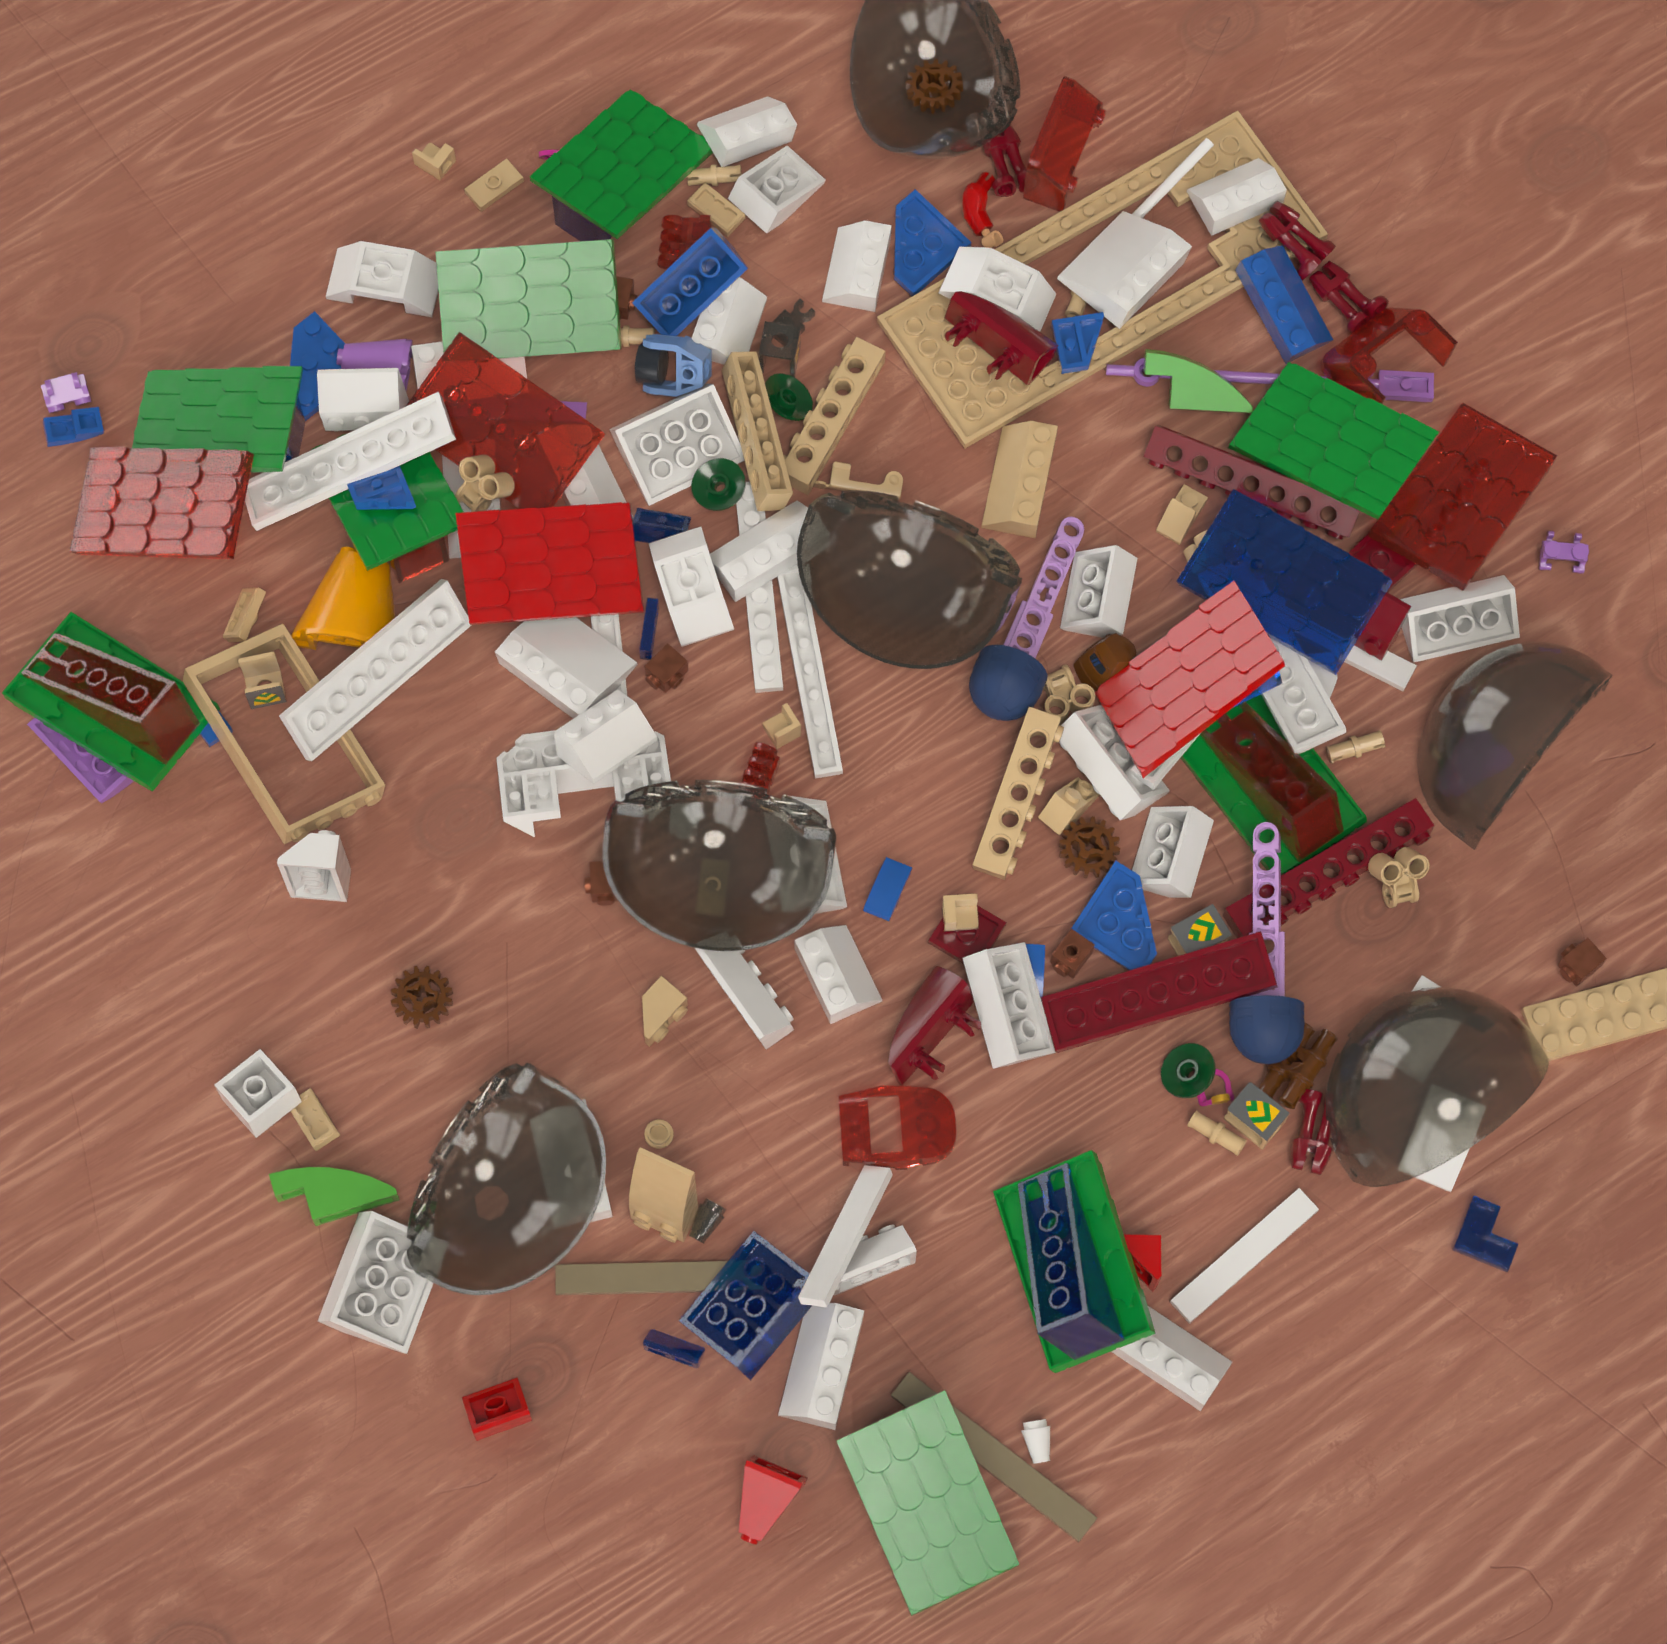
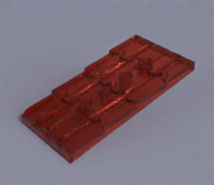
[405,332,605,509]
[1368,403,1557,591]
[70,447,254,559]

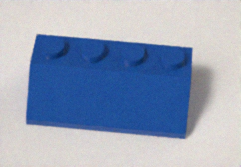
[632,228,748,336]
[1235,245,1333,364]

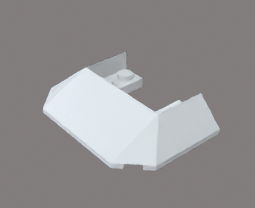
[497,730,673,837]

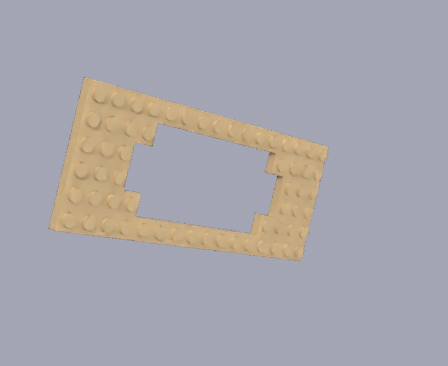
[877,110,1328,449]

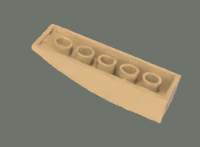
[629,1147,698,1243]

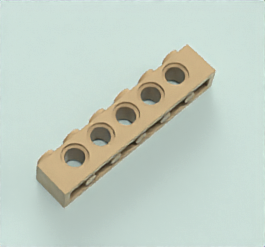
[783,337,886,495]
[722,351,793,511]
[972,707,1064,880]

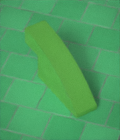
[1144,349,1253,413]
[269,1167,400,1226]

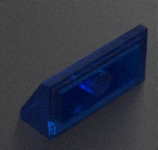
[633,508,691,543]
[643,1329,705,1369]

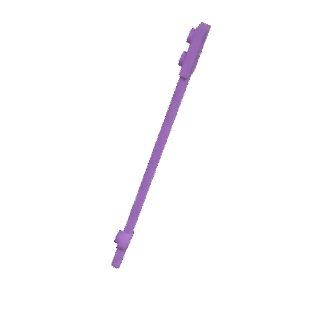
[1106,358,1434,402]

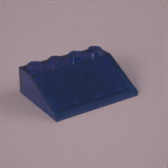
[679,1231,812,1381]

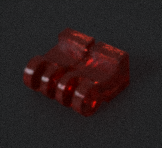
[657,215,712,270]
[735,742,780,813]

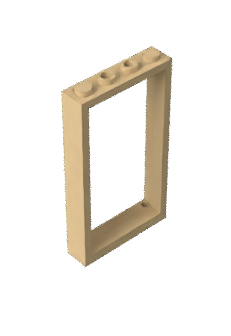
[183,624,385,844]

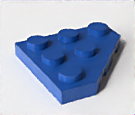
[894,189,972,296]
[290,311,345,421]
[1071,861,1157,971]

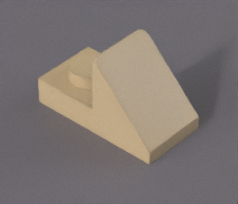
[1156,484,1208,545]

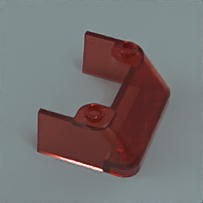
[1023,76,1106,212]
[1320,307,1458,404]

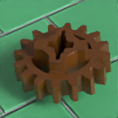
[905,59,964,114]
[1059,816,1121,879]
[390,966,453,1029]

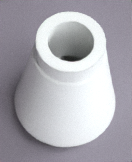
[1021,1419,1050,1464]

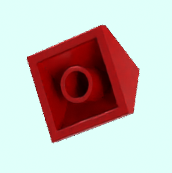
[1124,1234,1162,1292]
[462,1377,532,1441]

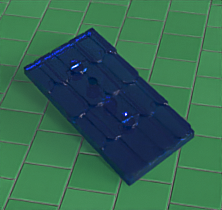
[1176,489,1392,675]

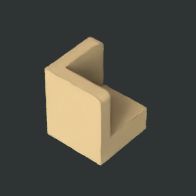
[412,143,456,180]
[763,703,801,749]
[942,894,979,931]

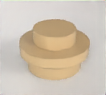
[644,1120,673,1149]

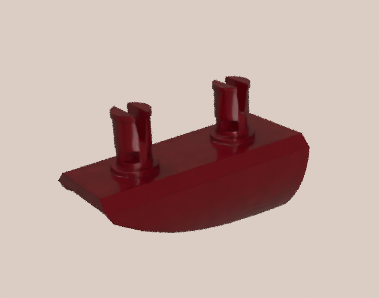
[944,291,1059,385]
[888,966,981,1086]

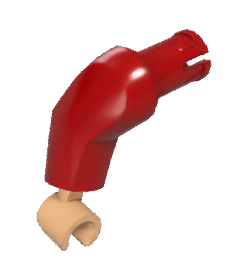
[962,172,1003,248]

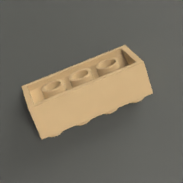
[981,421,1058,538]

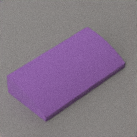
[27,718,134,804]

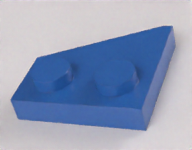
[1051,312,1104,374]
[347,465,416,510]

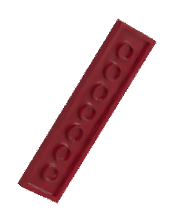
[1041,931,1278,1053]

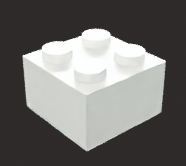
[215,1049,302,1138]

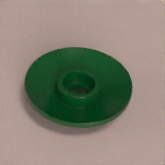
[765,373,813,421]
[691,458,746,511]
[1161,1043,1216,1099]

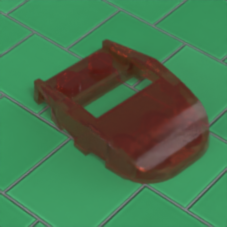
[838,1086,956,1170]

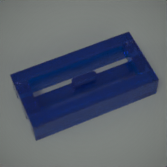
[640,598,659,660]

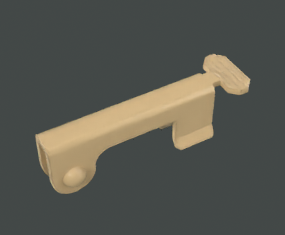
[814,461,903,500]

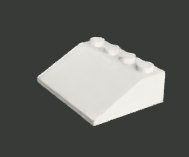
[1057,211,1192,329]
[609,383,744,506]
[495,617,638,719]
[318,1211,448,1354]

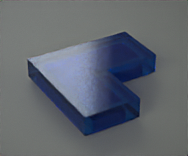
[1453,1196,1518,1272]

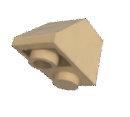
[1038,777,1099,835]
[642,976,688,1047]

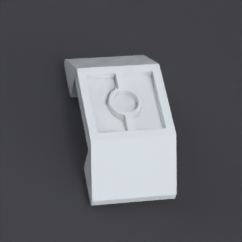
[326,241,438,317]
[939,247,1056,331]
[649,527,734,647]

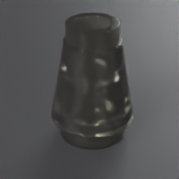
[689,1198,726,1244]

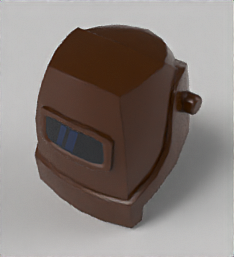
[1073,633,1136,692]

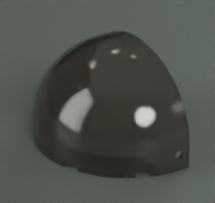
[850,0,1020,160]
[797,490,1022,669]
[1417,642,1613,850]
[602,780,836,951]
[1326,987,1549,1187]
[407,1063,606,1295]

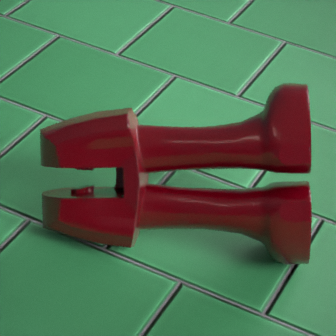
[982,120,1042,197]
[1259,201,1336,281]
[1309,261,1389,335]
[1291,1089,1350,1175]

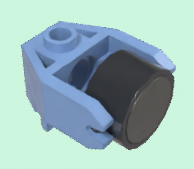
[635,334,712,397]

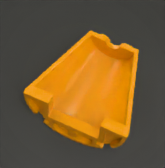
[291,547,395,650]

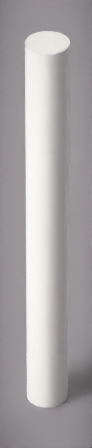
[1132,138,1214,218]

